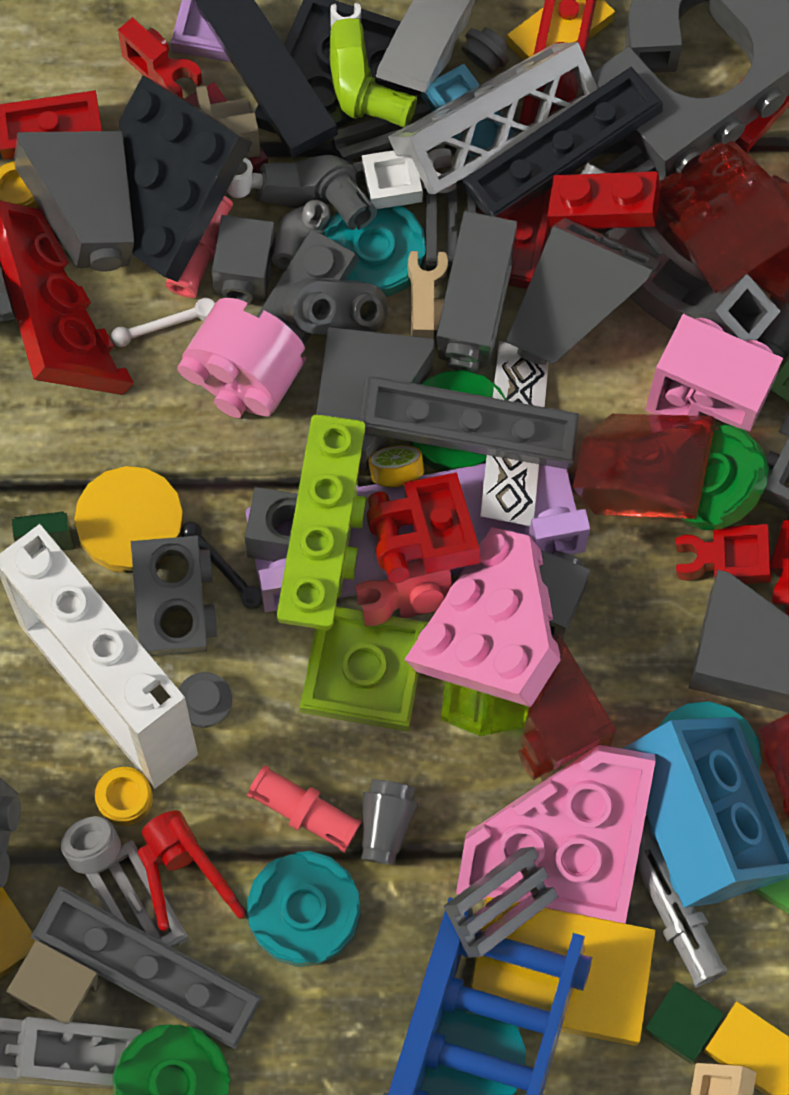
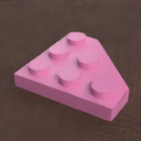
[404,527,561,707]
[456,745,656,924]

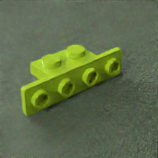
[277,414,367,630]

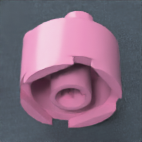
[177,298,306,418]

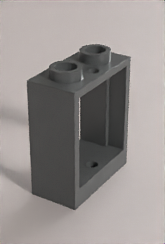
[437,211,517,373]

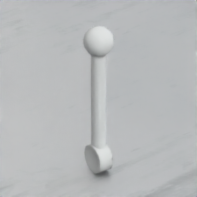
[111,298,215,347]

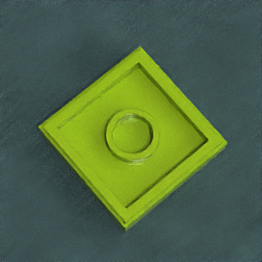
[300,606,428,732]

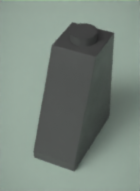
[14,131,134,272]
[506,218,661,365]
[316,327,435,471]
[688,570,789,713]

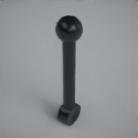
[181,521,263,610]

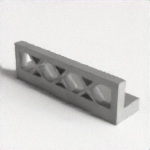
[388,42,598,194]

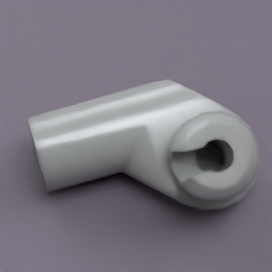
[271,200,331,270]

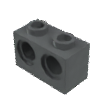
[131,536,217,656]

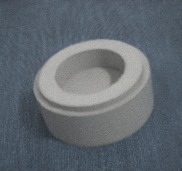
[61,816,121,874]

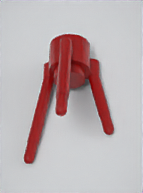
[137,810,247,931]

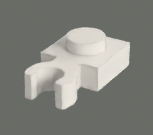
[362,148,456,209]

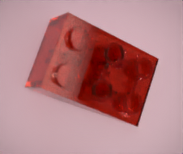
[657,140,789,293]

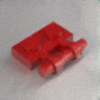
[366,472,481,583]

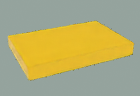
[466,897,656,1046]

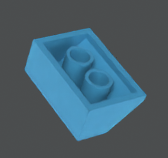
[622,717,789,908]

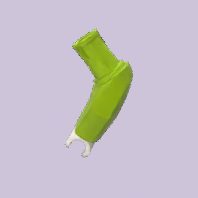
[330,3,417,128]

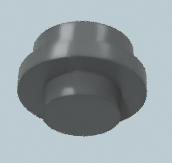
[461,27,510,74]
[178,672,232,728]

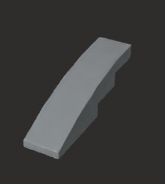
[376,0,477,93]
[0,1017,142,1089]

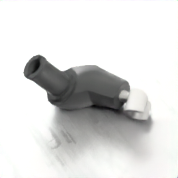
[227,155,377,230]

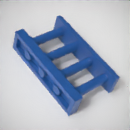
[388,897,593,1095]

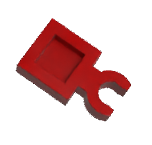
[675,524,771,584]

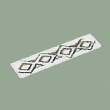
[480,341,549,526]

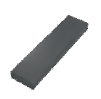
[360,375,579,470]
[31,886,263,1049]

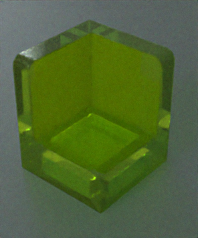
[441,681,529,736]

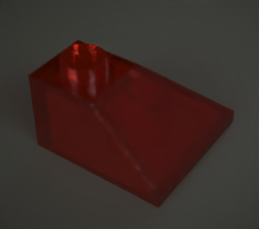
[573,413,716,519]

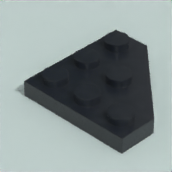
[255,0,421,134]
[119,75,253,282]

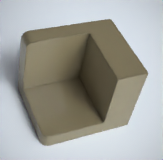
[196,86,261,158]
[6,940,102,1024]

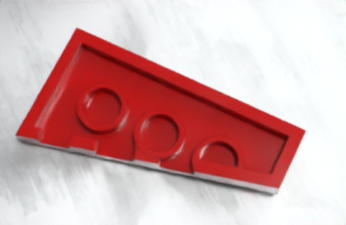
[0,200,134,395]

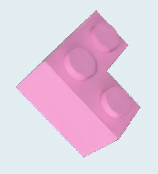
[645,314,783,433]

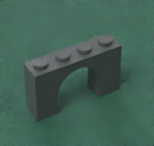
[592,0,789,183]

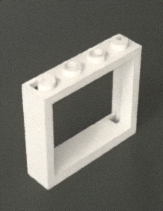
[0,524,198,789]

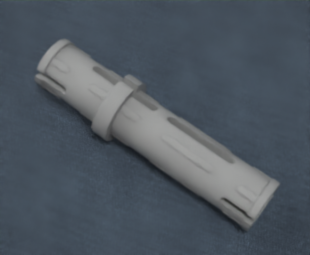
[636,818,728,988]

